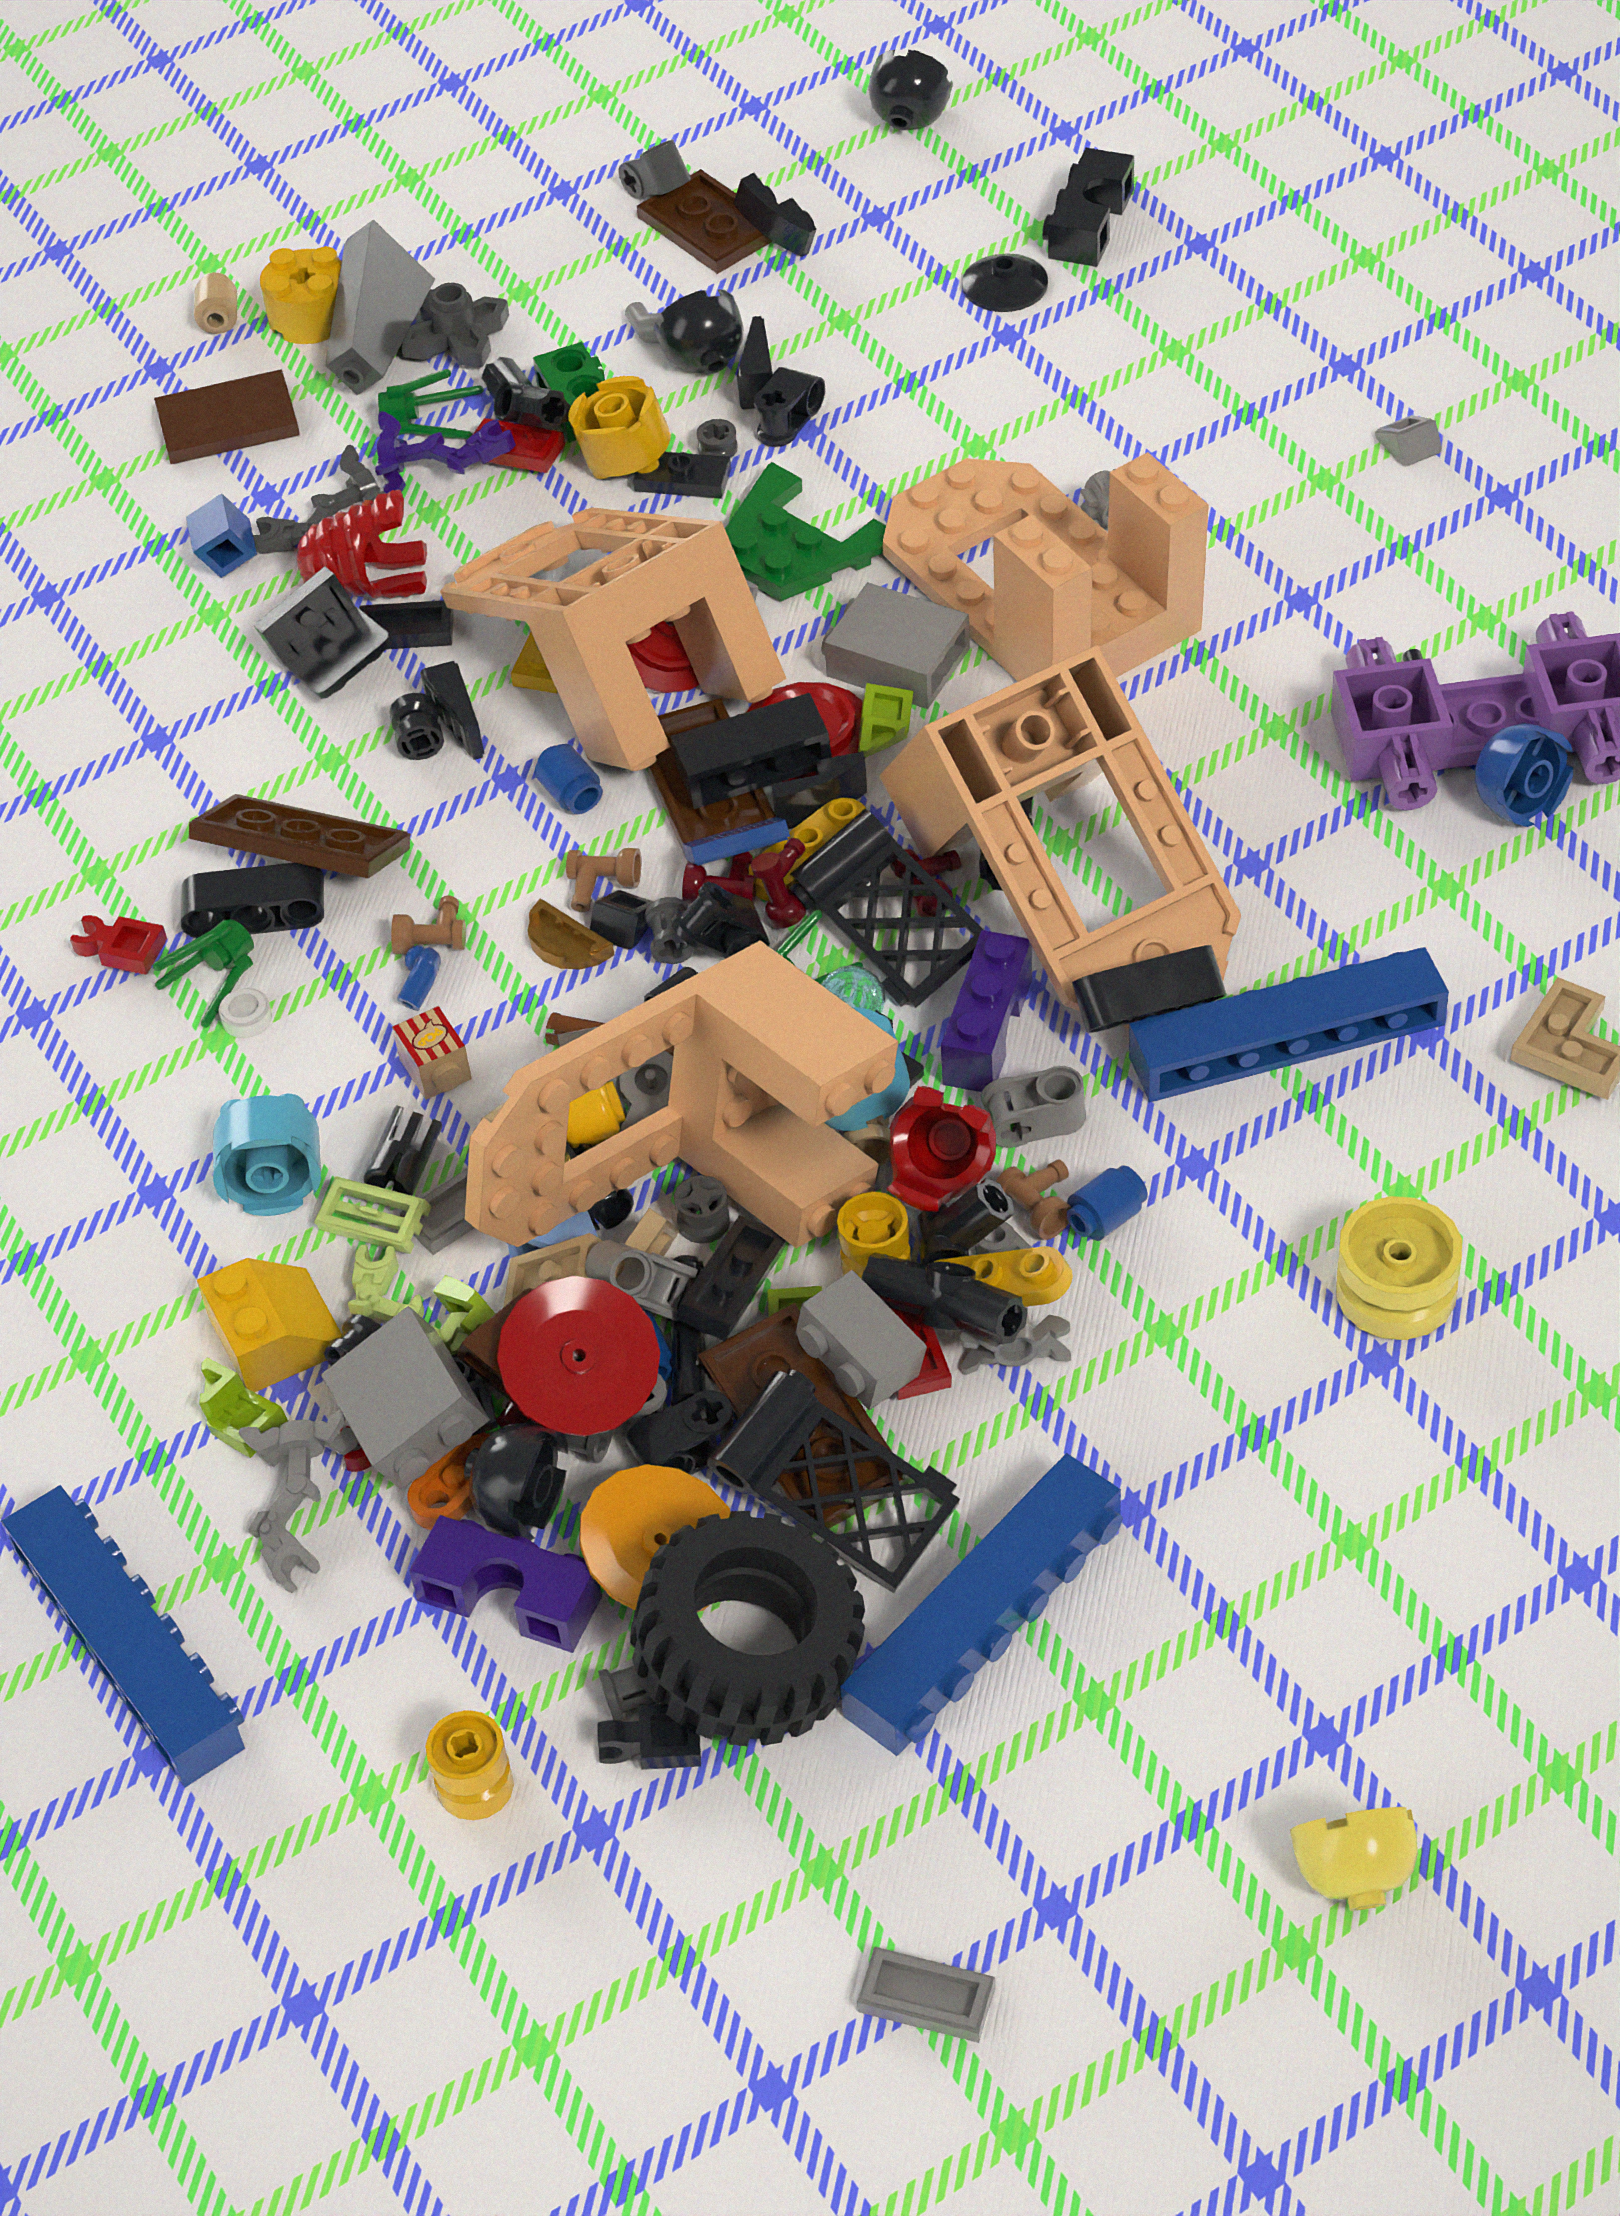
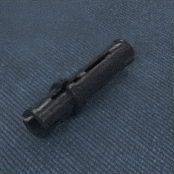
[666,1255,706,1410]

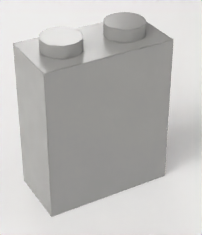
[821,582,970,709]
[321,1306,490,1489]

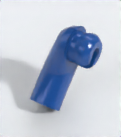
[396,945,441,1011]

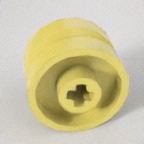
[1336,1196,1462,1340]

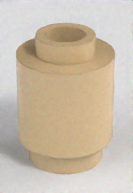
[194,272,237,334]

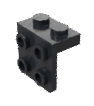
[253,567,392,699]

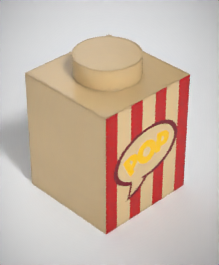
[392,1006,472,1100]

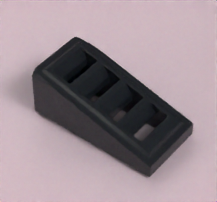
[737,316,773,410]
[420,661,485,760]

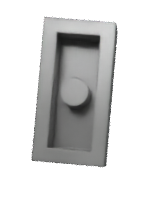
[795,1270,927,1410]

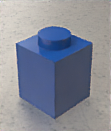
[186,493,257,578]

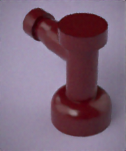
[750,838,806,929]
[890,849,961,917]
[682,851,756,903]

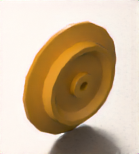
[579,1464,731,1612]

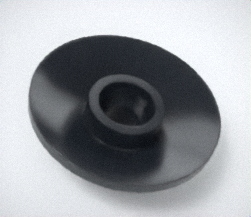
[962,253,1048,312]

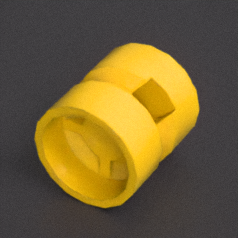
[837,1192,911,1279]
[425,1710,514,1821]

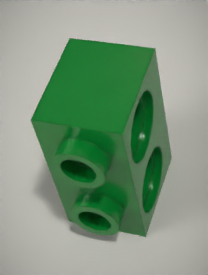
[533,341,605,443]

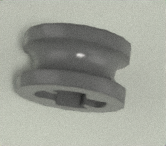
[696,419,738,458]

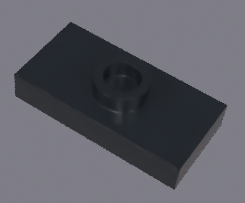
[633,452,731,499]

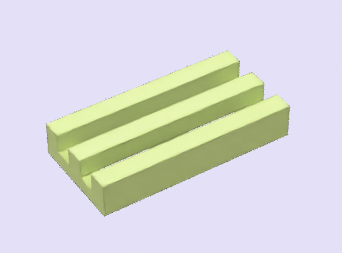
[314,1176,432,1254]

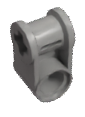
[981,1066,1086,1148]
[585,1240,698,1321]

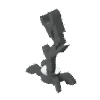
[253,445,386,554]

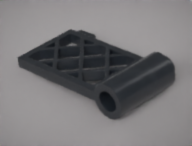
[788,808,984,1008]
[707,1369,960,1593]

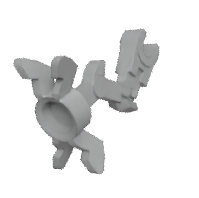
[959,1222,1071,1375]
[239,1411,359,1593]

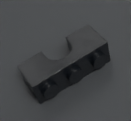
[1042,147,1134,267]

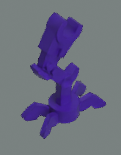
[375,411,516,494]

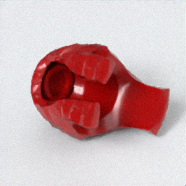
[297,490,427,599]
[886,1086,996,1212]

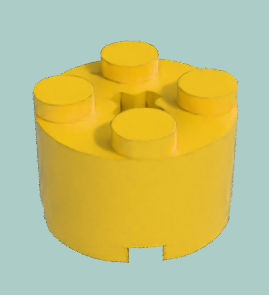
[260,246,342,344]
[568,376,671,479]

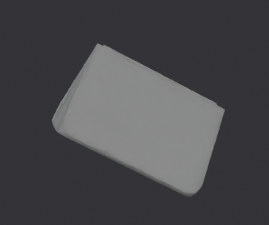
[1374,415,1442,466]

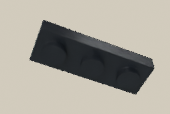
[675,1215,787,1342]

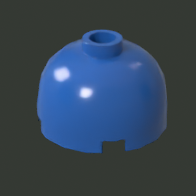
[1475,723,1574,827]

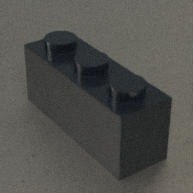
[671,693,832,809]

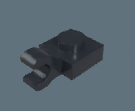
[597,1704,701,1770]

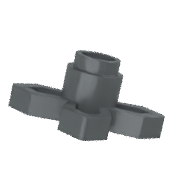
[401,282,509,367]

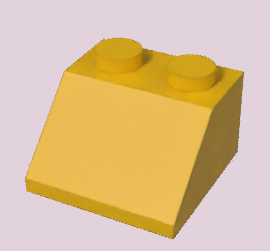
[196,1258,342,1392]

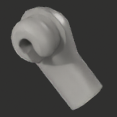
[625,302,664,343]

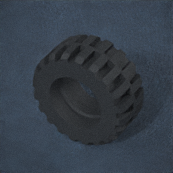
[630,1511,865,1746]

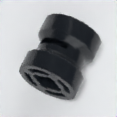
[389,693,444,760]

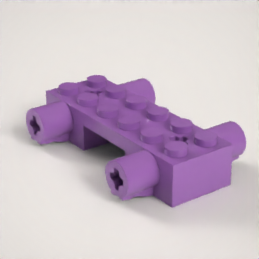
[1331,611,1620,810]

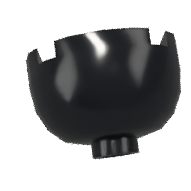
[868,49,953,130]
[654,289,744,374]
[464,1423,568,1540]

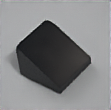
[590,890,654,950]

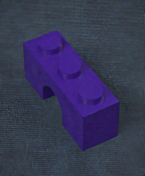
[941,930,1032,1092]
[409,1515,602,1653]

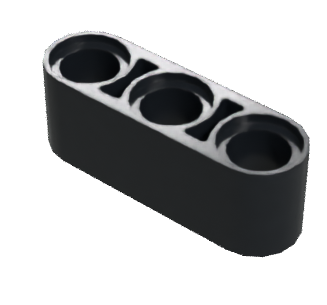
[181,862,324,938]
[1072,945,1227,1033]

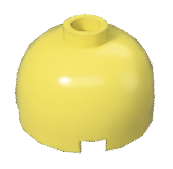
[1290,1807,1418,1911]

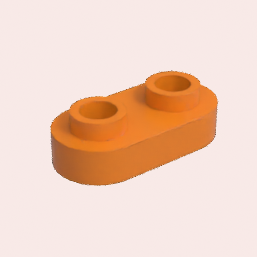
[407,1432,490,1530]

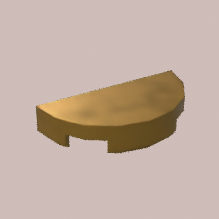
[527,898,615,970]

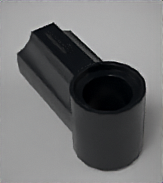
[916,1178,1014,1265]

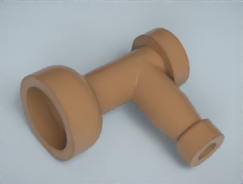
[566,848,642,912]
[391,895,466,954]
[996,1159,1071,1240]

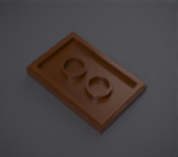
[637,169,773,274]
[154,369,300,464]

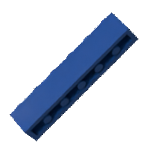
[1129,947,1449,1103]
[840,1453,1123,1756]
[1,1484,245,1788]

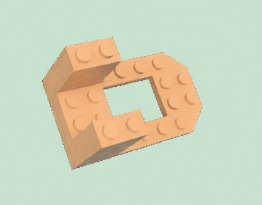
[883,452,1209,681]
[440,507,787,771]
[879,644,1241,1028]
[465,941,899,1249]

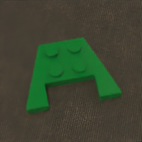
[725,462,886,601]

